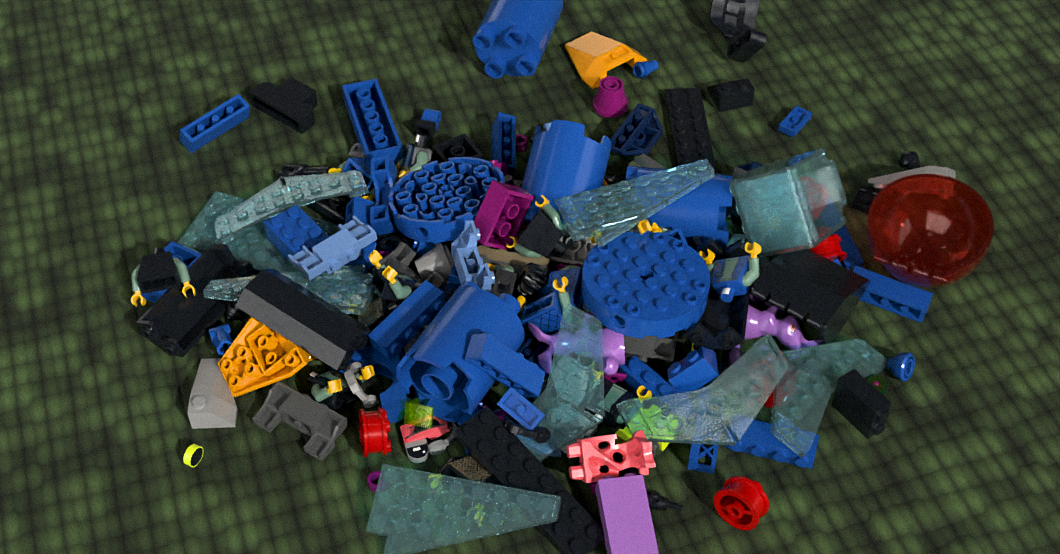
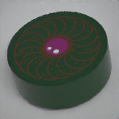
[866,375,887,394]

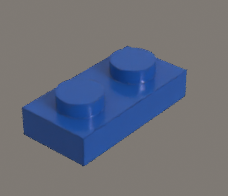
[778,106,812,137]
[497,387,546,430]

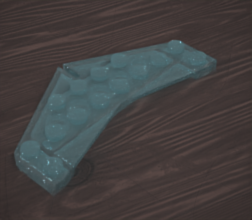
[214,170,369,244]
[514,304,605,461]
[616,334,788,446]
[771,339,888,458]

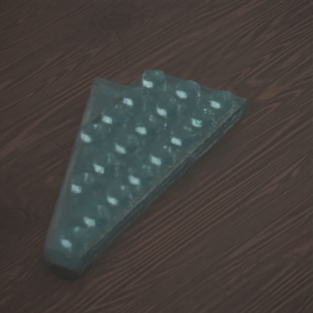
[554,159,714,247]
[203,264,375,315]
[366,464,562,554]

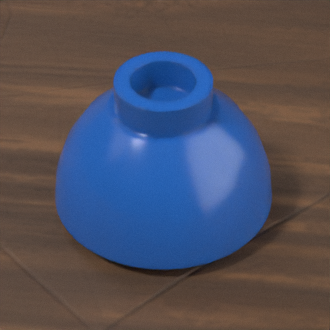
[887,352,915,382]

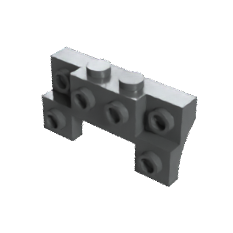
[372,241,449,303]
[593,321,679,364]
[252,381,348,461]

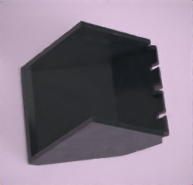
[749,244,870,352]

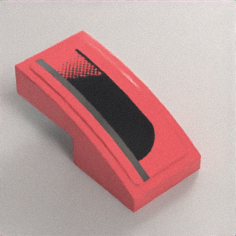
[400,415,450,443]

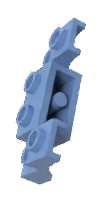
[288,215,377,281]
[451,220,495,293]

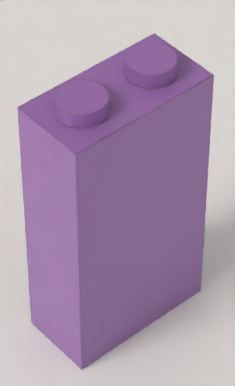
[595,473,659,554]

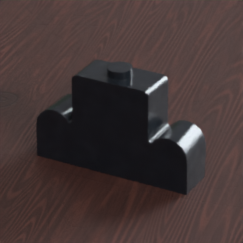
[249,78,318,134]

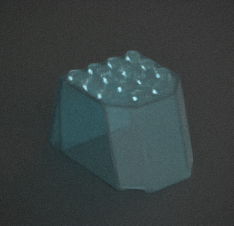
[729,148,847,258]

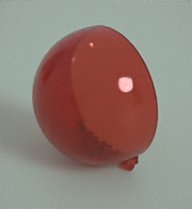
[867,174,994,288]

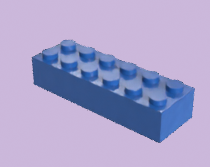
[342,78,404,166]

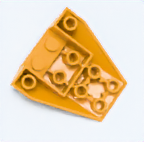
[565,31,647,89]
[217,317,310,397]

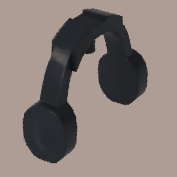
[503,414,551,443]

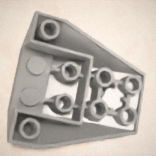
[868,166,956,198]

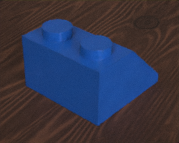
[667,347,719,396]

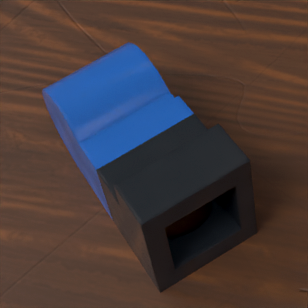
[415,108,442,141]

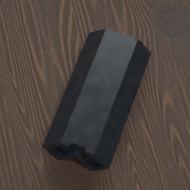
[683,238,751,350]
[136,243,257,357]
[235,269,373,370]

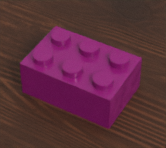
[474,180,534,251]

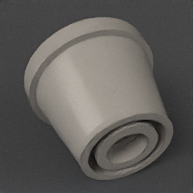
[414,243,455,281]

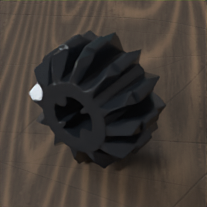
[515,262,547,299]

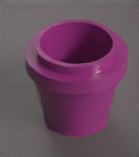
[593,76,628,118]

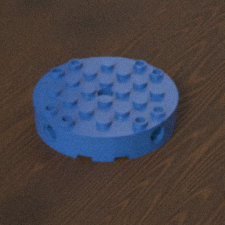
[389,157,505,244]
[581,231,711,339]

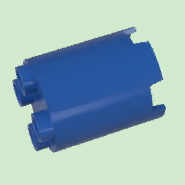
[472,0,563,79]
[521,120,612,234]
[623,166,733,248]
[396,281,525,422]

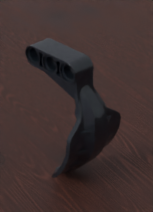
[709,0,767,62]

